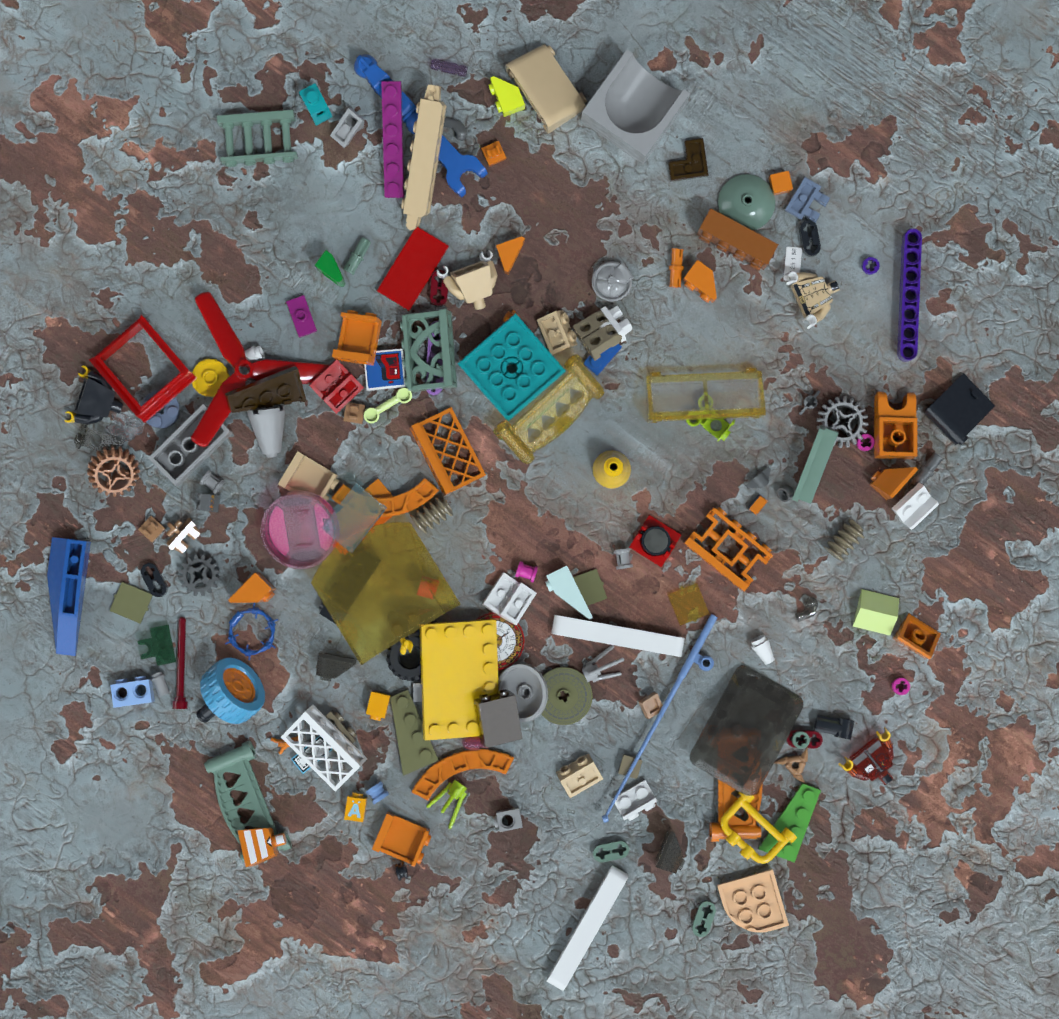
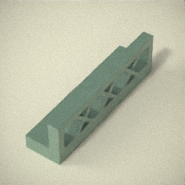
[792,425,839,504]

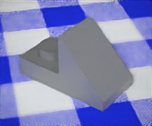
[330,107,364,148]

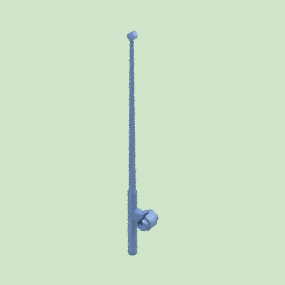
[602,614,718,823]

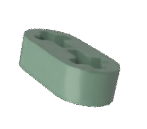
[593,840,629,862]
[692,900,716,937]

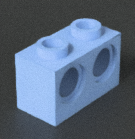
[110,676,155,708]

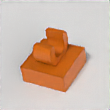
[481,141,506,167]

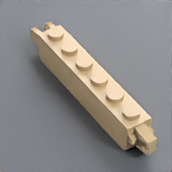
[401,85,447,231]

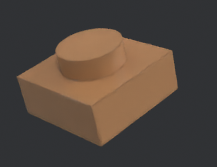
[638,692,663,719]

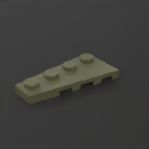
[390,690,439,776]

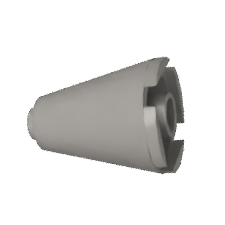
[247,404,285,458]

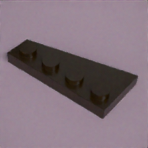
[225,366,307,413]

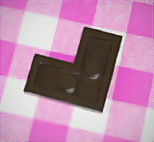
[668,138,709,182]

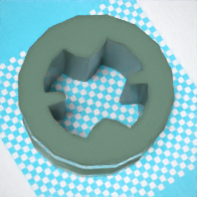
[792,731,810,749]

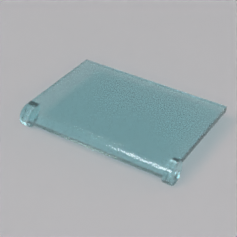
[321,483,387,553]

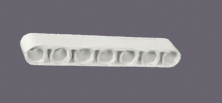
[551,615,685,657]
[546,865,629,991]

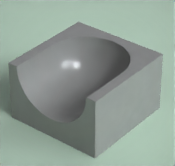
[581,49,690,165]

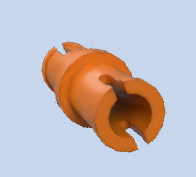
[669,248,684,288]

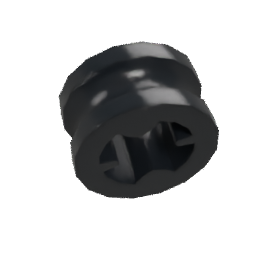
[395,862,409,881]

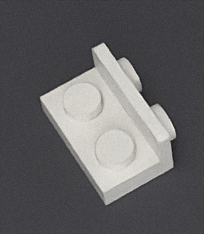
[892,482,939,530]
[612,780,657,821]

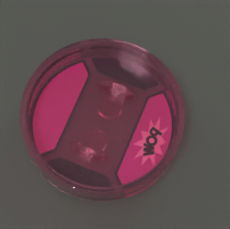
[261,491,339,569]

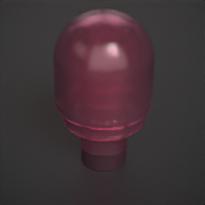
[462,736,485,751]

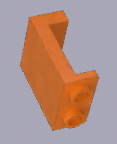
[332,310,382,366]
[372,812,432,867]

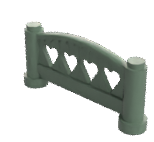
[204,740,292,863]

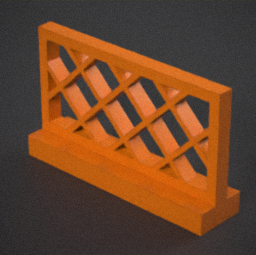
[410,407,486,496]

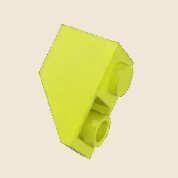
[488,76,525,117]

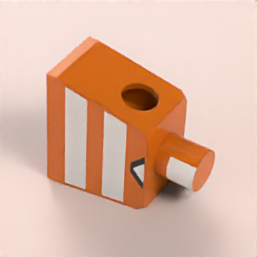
[238,828,287,867]

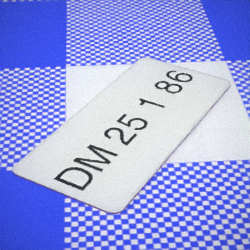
[784,247,802,281]

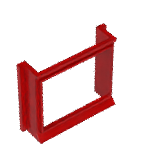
[89,315,197,423]

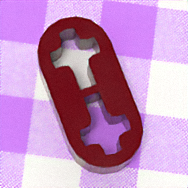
[430,270,448,307]
[785,730,823,749]

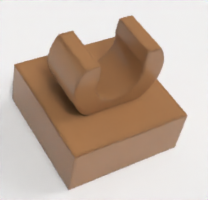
[343,402,366,424]
[138,516,166,543]

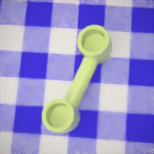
[364,387,412,423]

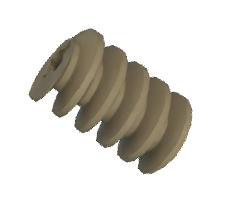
[410,495,453,533]
[824,519,865,561]

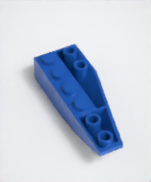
[47,537,91,656]

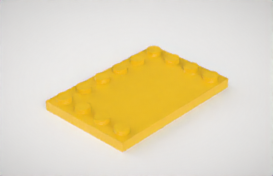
[419,619,499,741]

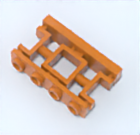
[683,507,773,592]

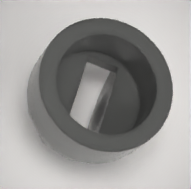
[777,485,794,502]

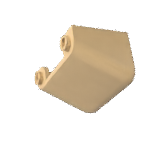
[506,44,587,134]

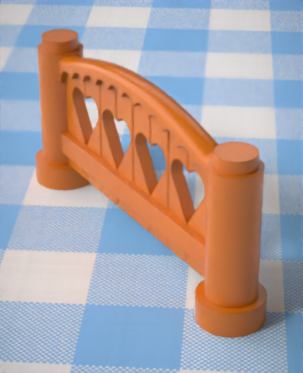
[709,726,763,842]

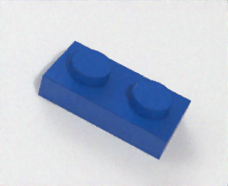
[583,344,622,376]

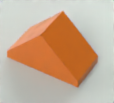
[496,236,525,275]

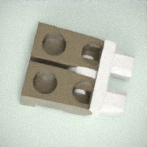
[573,306,632,361]

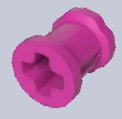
[515,561,539,583]

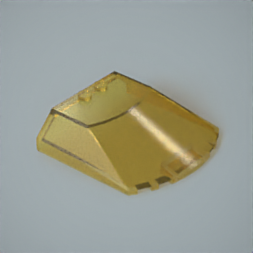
[311,522,461,666]

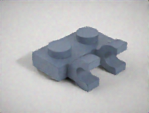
[785,177,830,223]

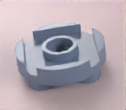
[141,390,180,429]

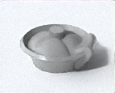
[592,261,634,302]

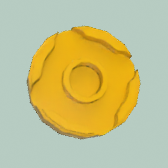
[192,359,230,397]

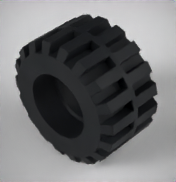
[386,635,421,681]

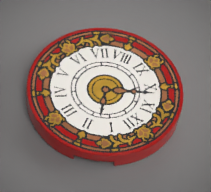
[476,612,524,670]

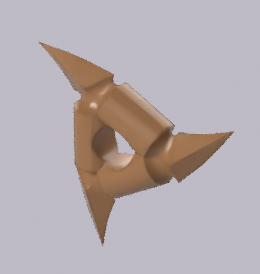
[775,747,808,784]

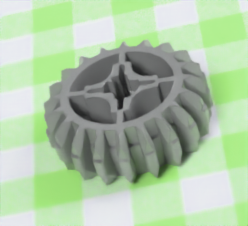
[816,396,869,448]

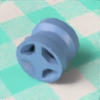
[365,781,389,804]

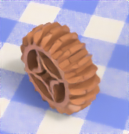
[87,445,140,497]

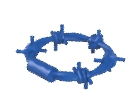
[225,603,278,660]

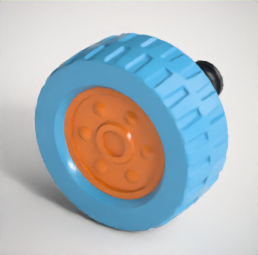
[196,658,265,724]

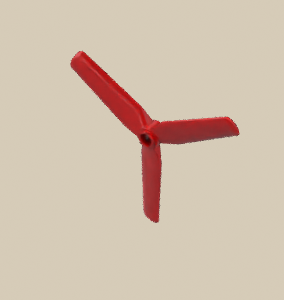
[191,292,329,447]

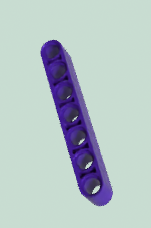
[897,229,922,362]

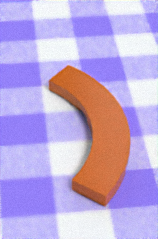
[331,478,440,517]
[412,749,514,801]

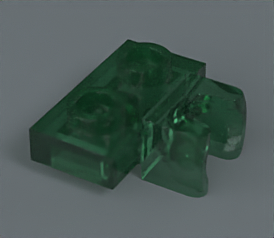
[137,624,176,666]

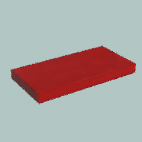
[377,227,449,311]

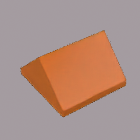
[893,613,941,660]

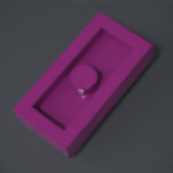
[286,295,318,338]

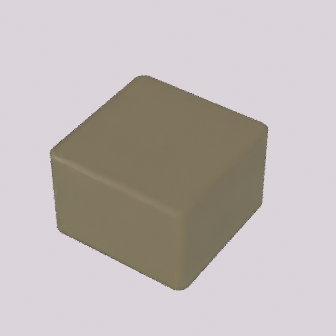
[618,754,642,779]

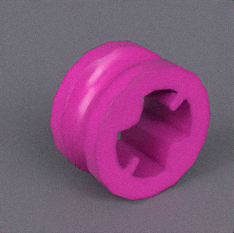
[856,434,875,451]
[892,678,910,695]

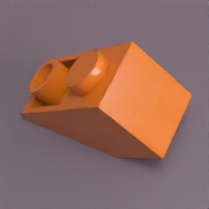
[683,260,717,303]

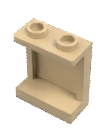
[278,451,339,507]

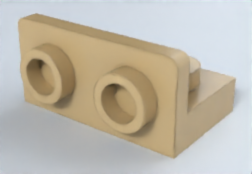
[537,310,577,355]
[556,754,603,798]

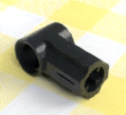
[814,715,855,740]

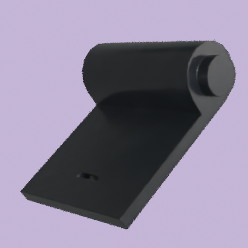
[923,373,995,446]

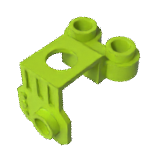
[686,396,735,442]

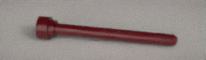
[172,617,188,709]

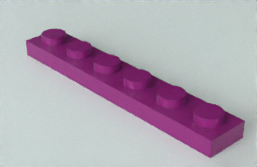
[381,81,404,198]

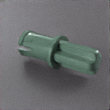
[343,237,371,275]

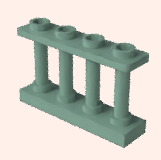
[217,110,298,167]

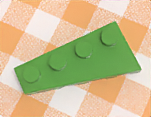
[758,783,821,863]

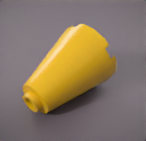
[593,450,631,489]

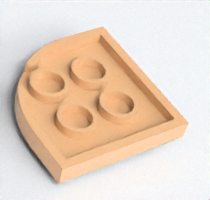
[717,869,789,933]

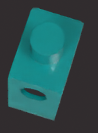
[299,83,333,126]

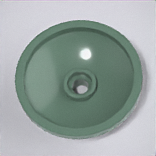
[718,174,775,231]

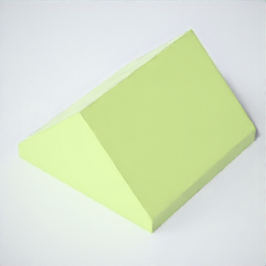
[853,589,899,635]

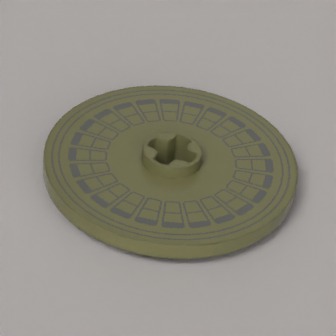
[541,667,593,725]

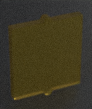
[668,583,709,626]

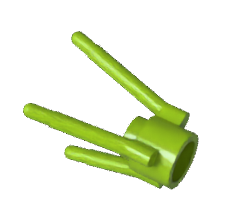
[426,780,467,829]

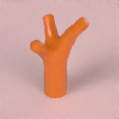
[270,736,299,755]

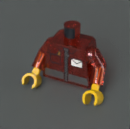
[838,727,894,785]

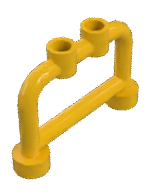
[720,787,797,864]

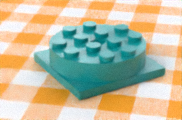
[458,313,566,422]

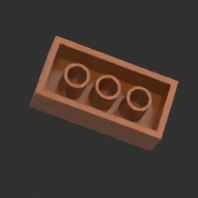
[697,208,779,271]

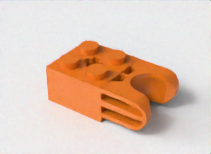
[874,391,917,459]

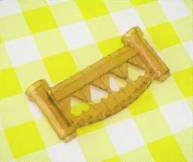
[493,354,605,464]

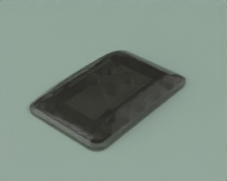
[689,665,804,796]

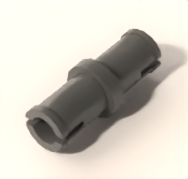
[910,452,943,486]

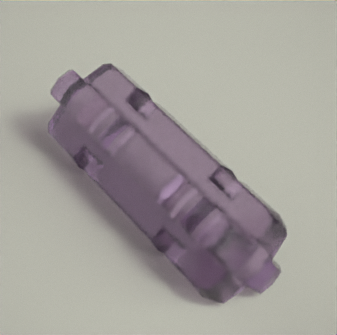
[430,59,468,77]

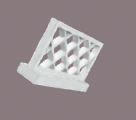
[281,705,367,792]

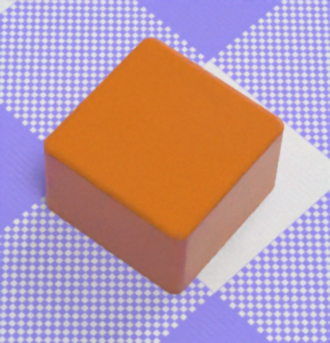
[769,171,793,196]

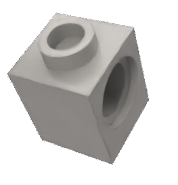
[493,807,523,832]

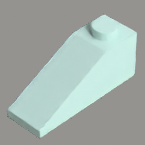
[545,566,593,620]

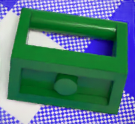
[314,250,345,287]

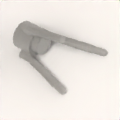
[582,645,624,682]

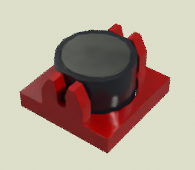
[629,515,681,568]

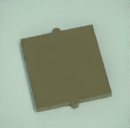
[573,569,607,606]
[110,582,153,624]

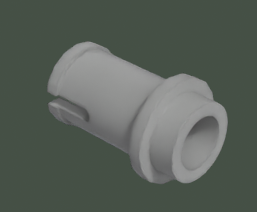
[150,671,170,697]

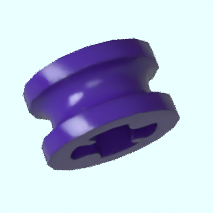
[862,257,880,275]

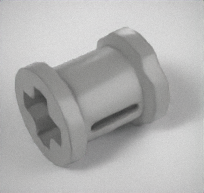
[199,470,225,495]
[613,548,633,570]

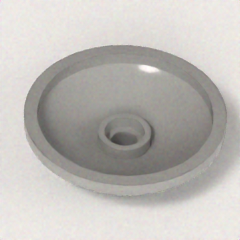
[498,664,548,722]

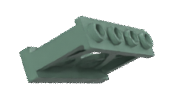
[400,309,457,392]

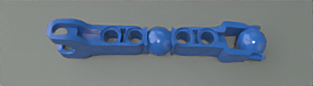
[354,54,488,197]

